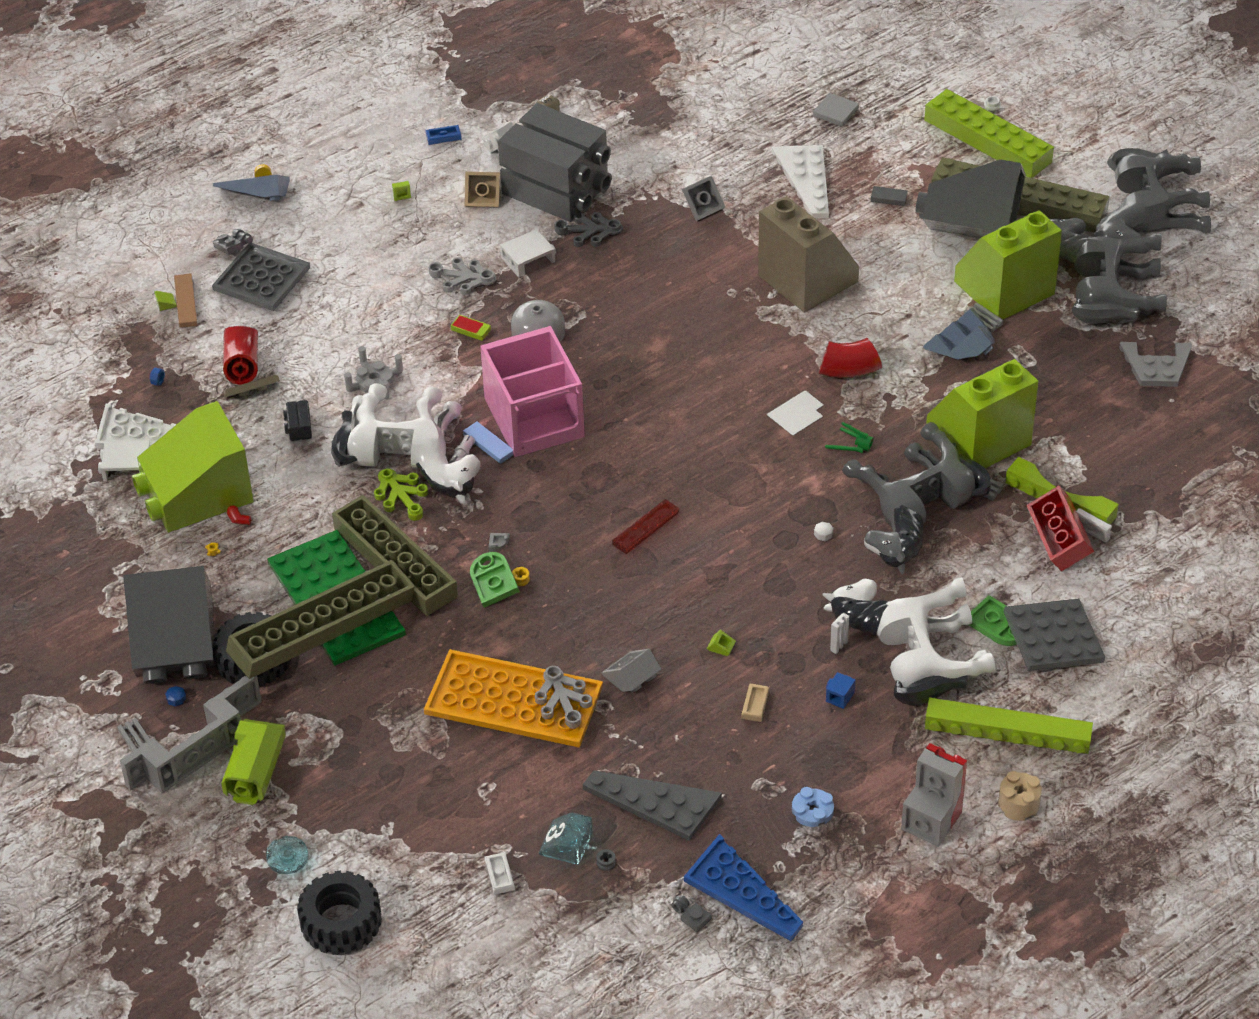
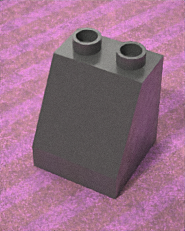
[915,159,1026,238]
[123,566,217,684]

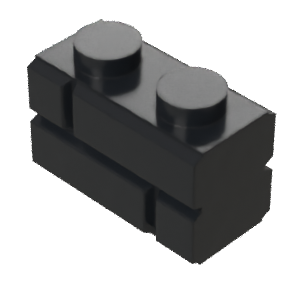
[283,400,312,441]

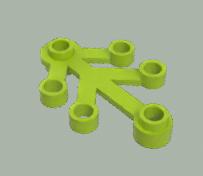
[374,469,428,521]

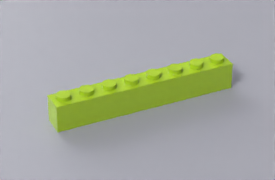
[925,698,1093,754]

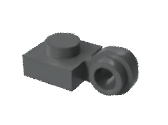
[671,895,711,932]

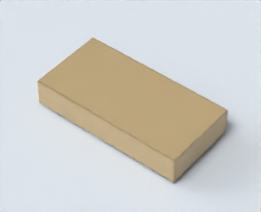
[741,684,769,722]

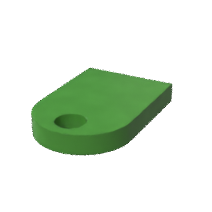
[470,552,520,608]
[969,595,1017,646]

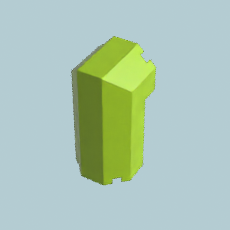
[221,719,286,805]

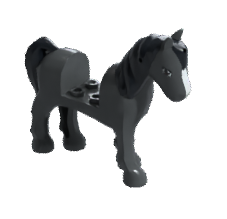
[842,422,991,575]

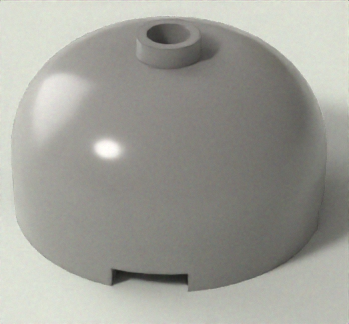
[511,300,565,342]

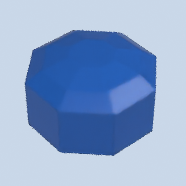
[150,368,165,386]
[165,686,186,706]

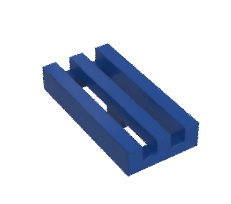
[425,125,462,145]

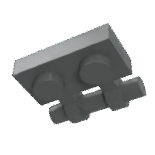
[212,229,253,255]

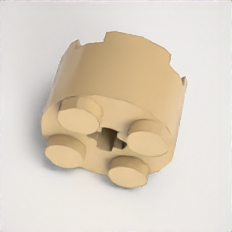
[998,771,1042,821]

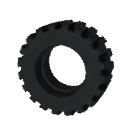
[213,612,291,687]
[297,870,382,955]

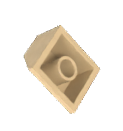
[465,171,501,207]

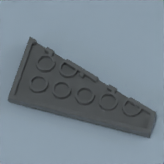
[583,770,722,841]

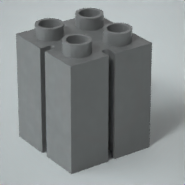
[498,103,612,222]

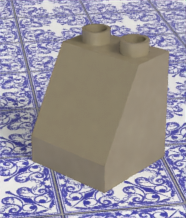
[758,196,859,313]

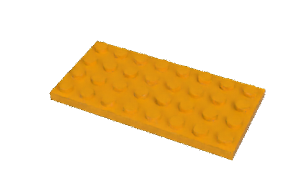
[424,649,603,748]

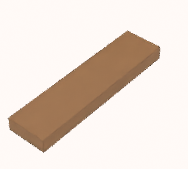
[174,273,197,328]

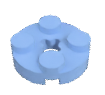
[792,787,834,827]

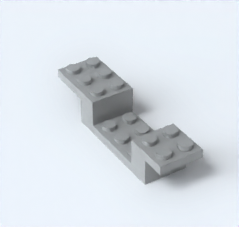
[120,676,261,793]

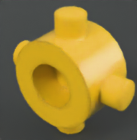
[205,542,221,556]

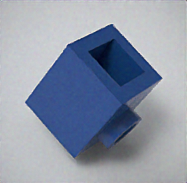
[826,672,855,709]

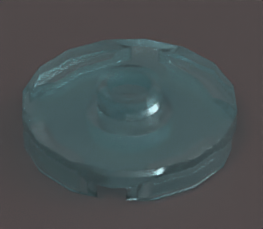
[266,836,309,874]

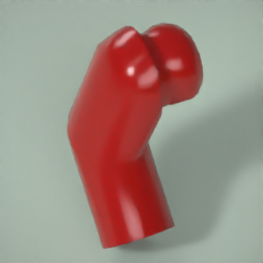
[227,505,251,525]

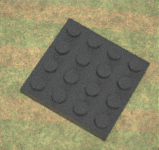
[212,243,310,311]
[1003,598,1105,671]

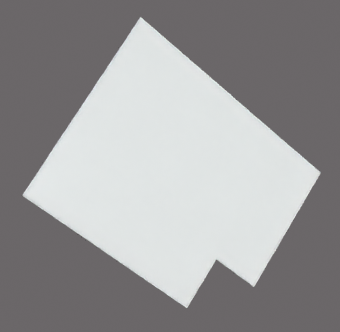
[767,391,823,435]

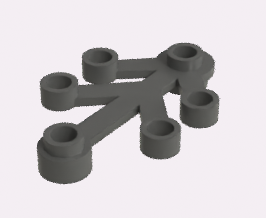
[554,212,623,247]

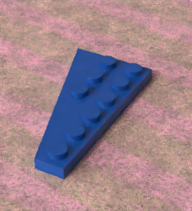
[684,834,803,941]

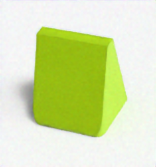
[154,291,177,311]
[707,630,736,656]

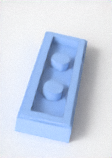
[463,422,513,464]

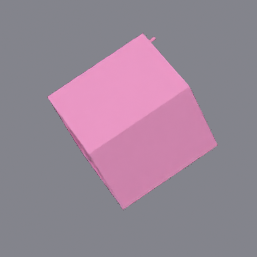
[480,326,585,458]

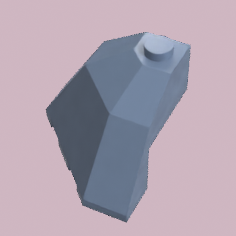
[923,308,995,359]

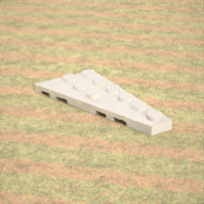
[771,145,829,219]
[95,404,176,448]

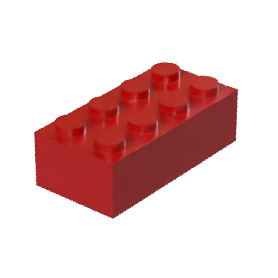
[1027,485,1095,572]

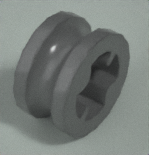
[596,849,616,871]

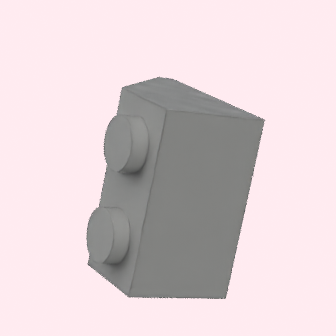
[601,649,661,692]

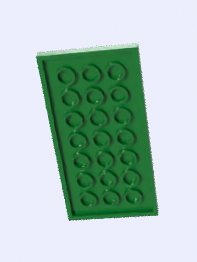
[267,530,406,666]

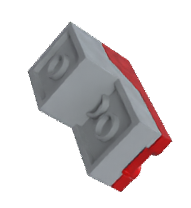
[901,743,967,847]

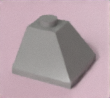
[682,175,725,221]

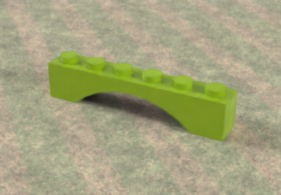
[1005,457,1119,525]

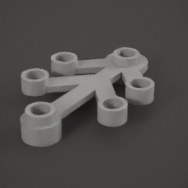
[428,257,496,295]
[535,666,592,729]

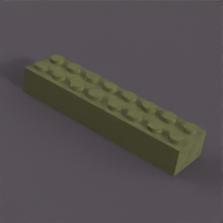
[332,495,458,616]

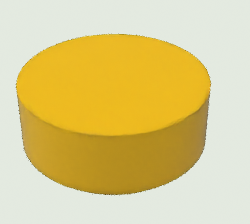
[254,164,272,177]

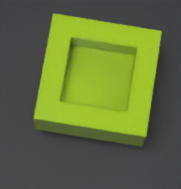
[392,181,411,201]

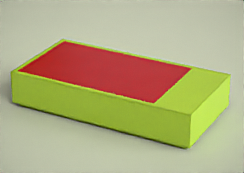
[451,314,491,341]

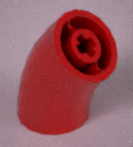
[223,326,258,385]
[819,338,882,378]

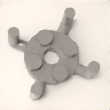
[344,346,403,399]

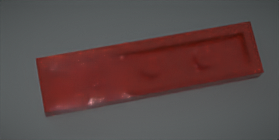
[612,499,679,554]

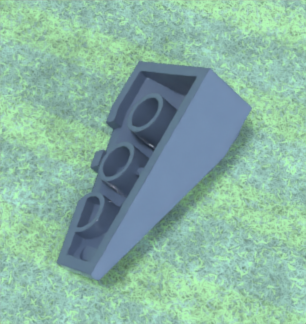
[213,175,290,201]

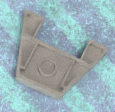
[1119,342,1192,387]

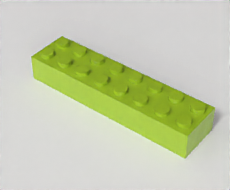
[924,89,1054,178]

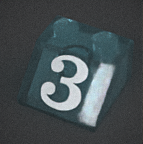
[539,812,593,865]

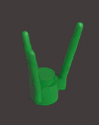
[825,422,874,453]

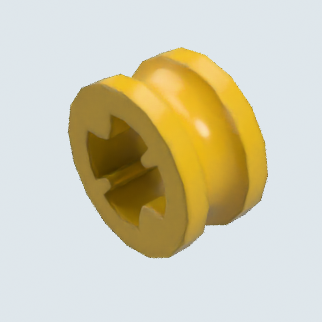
[512,567,530,586]

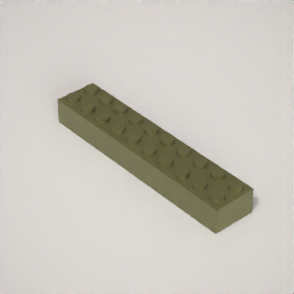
[931,157,1110,233]
[226,560,415,679]

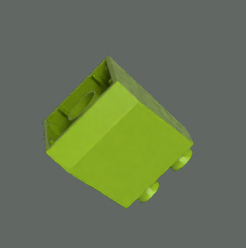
[954,210,1062,320]
[926,359,1038,468]
[132,401,254,533]

